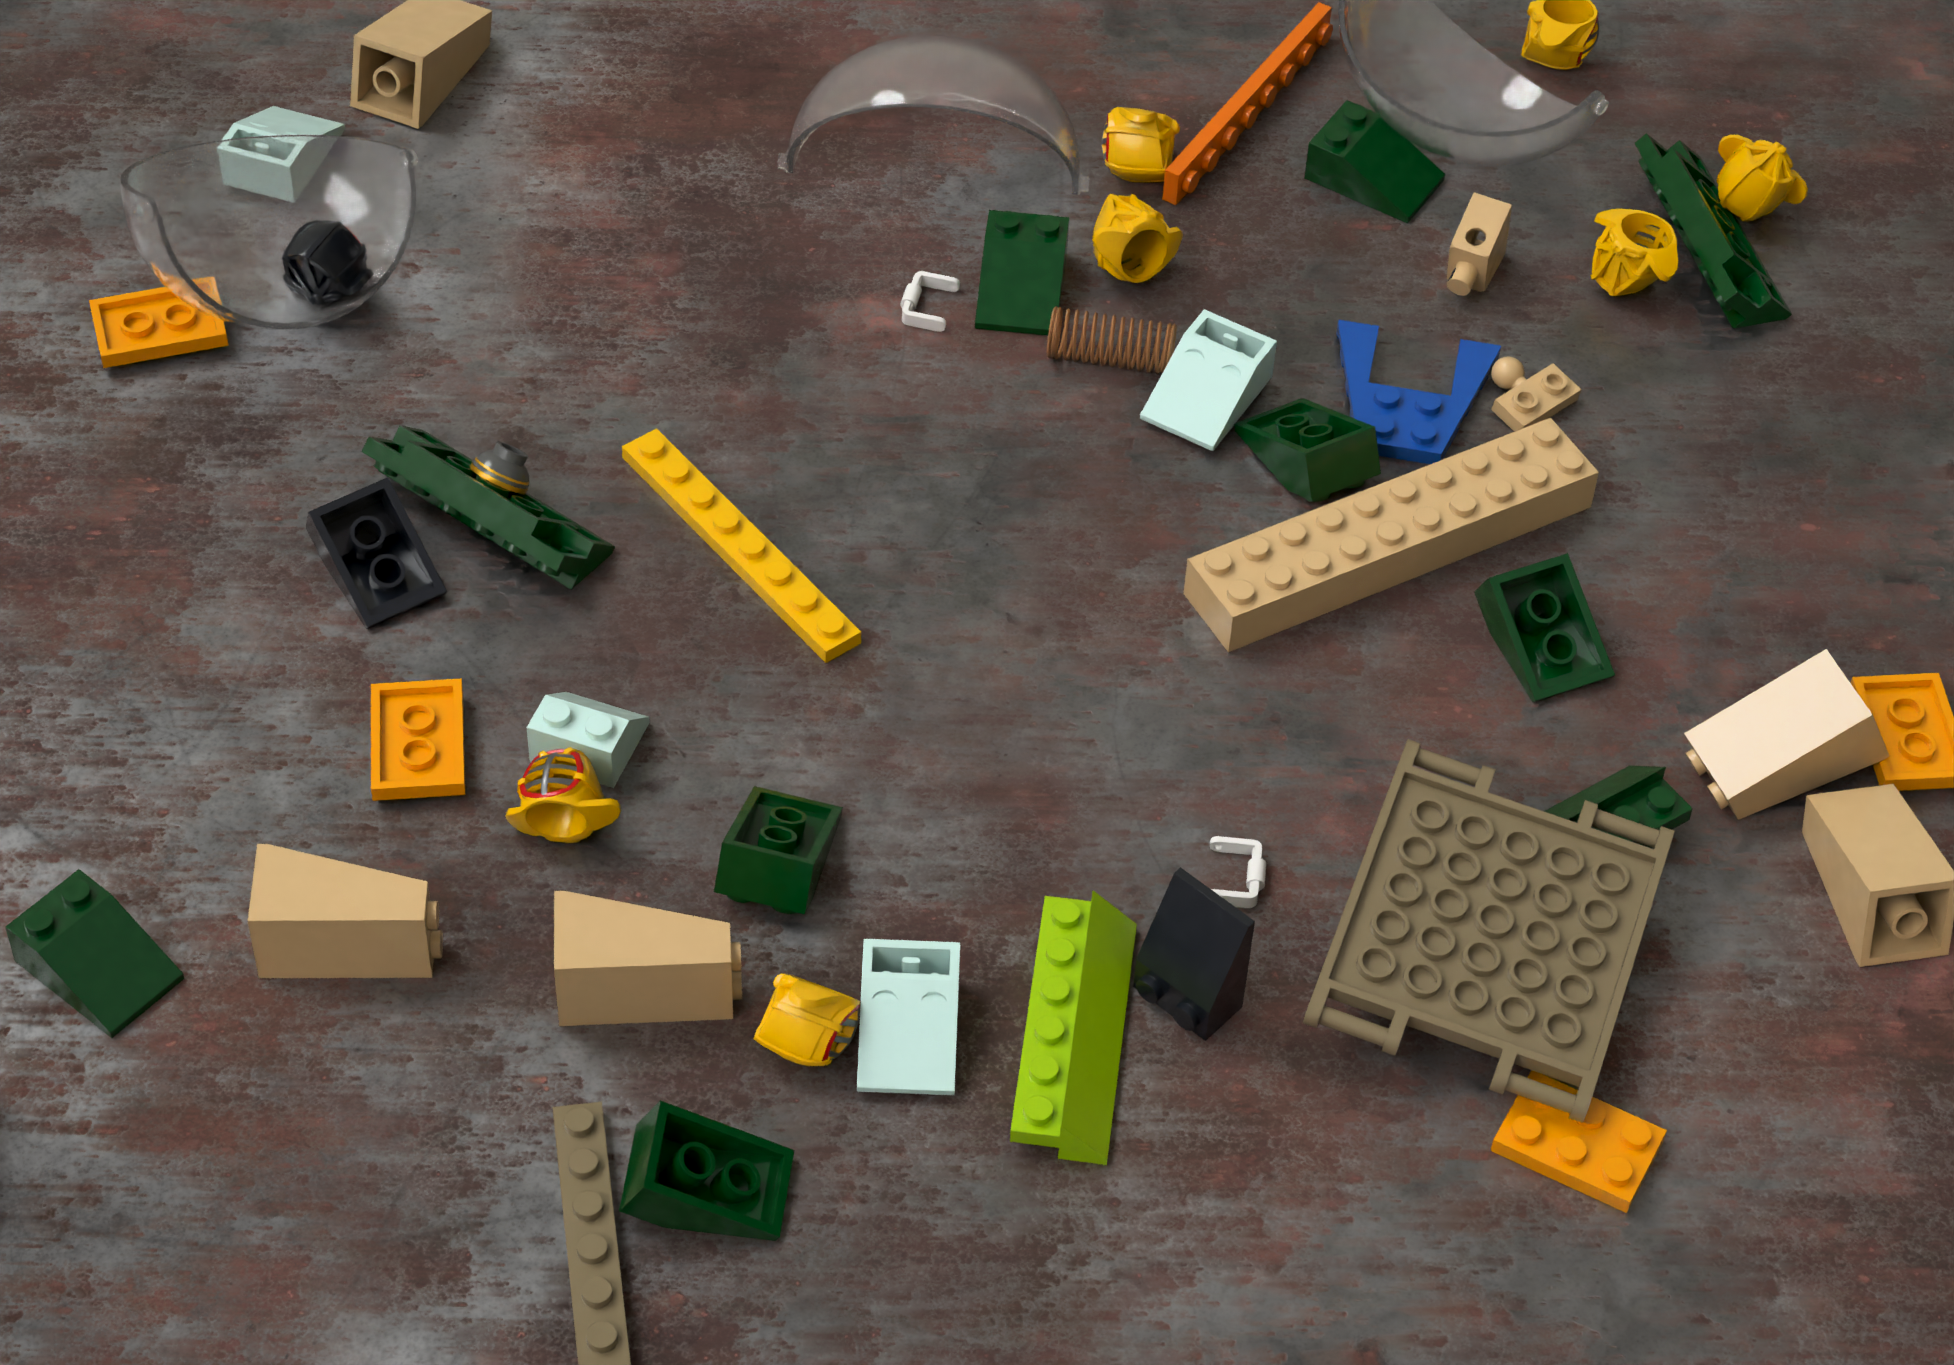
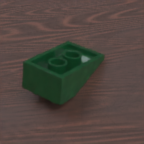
[1304,100,1445,224]
[975,210,1069,336]
[1234,398,1381,502]
[1474,553,1615,703]
[714,786,843,914]
[5,869,184,1038]
[619,1100,795,1241]

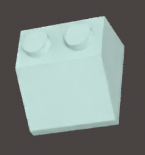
[526,692,650,788]

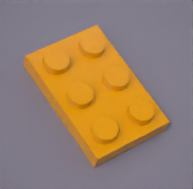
[89,278,229,368]
[1850,673,1954,791]
[371,678,466,801]
[1491,1070,1667,1213]

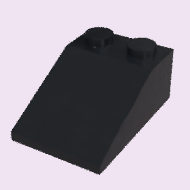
[306,477,447,629]
[1133,867,1255,1041]

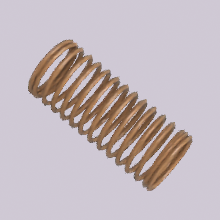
[1046,306,1177,374]

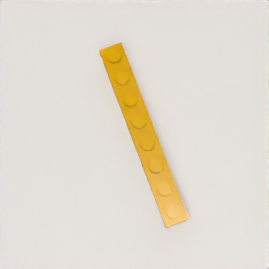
[622,428,861,663]

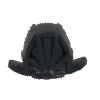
[281,220,374,305]

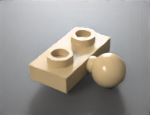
[1491,356,1582,432]

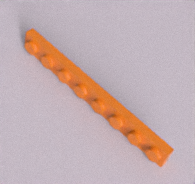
[1162,2,1333,205]

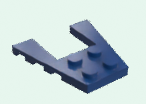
[1336,320,1501,464]

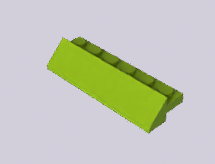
[1010,890,1137,1165]

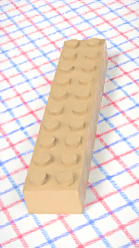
[1184,418,1599,652]

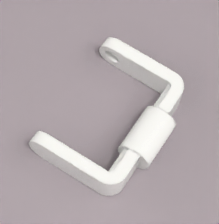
[900,271,960,332]
[1210,836,1266,908]

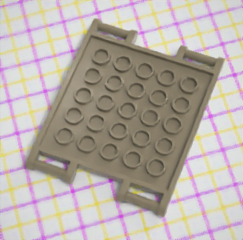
[1303,739,1675,1123]

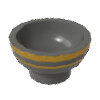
[470,441,529,494]

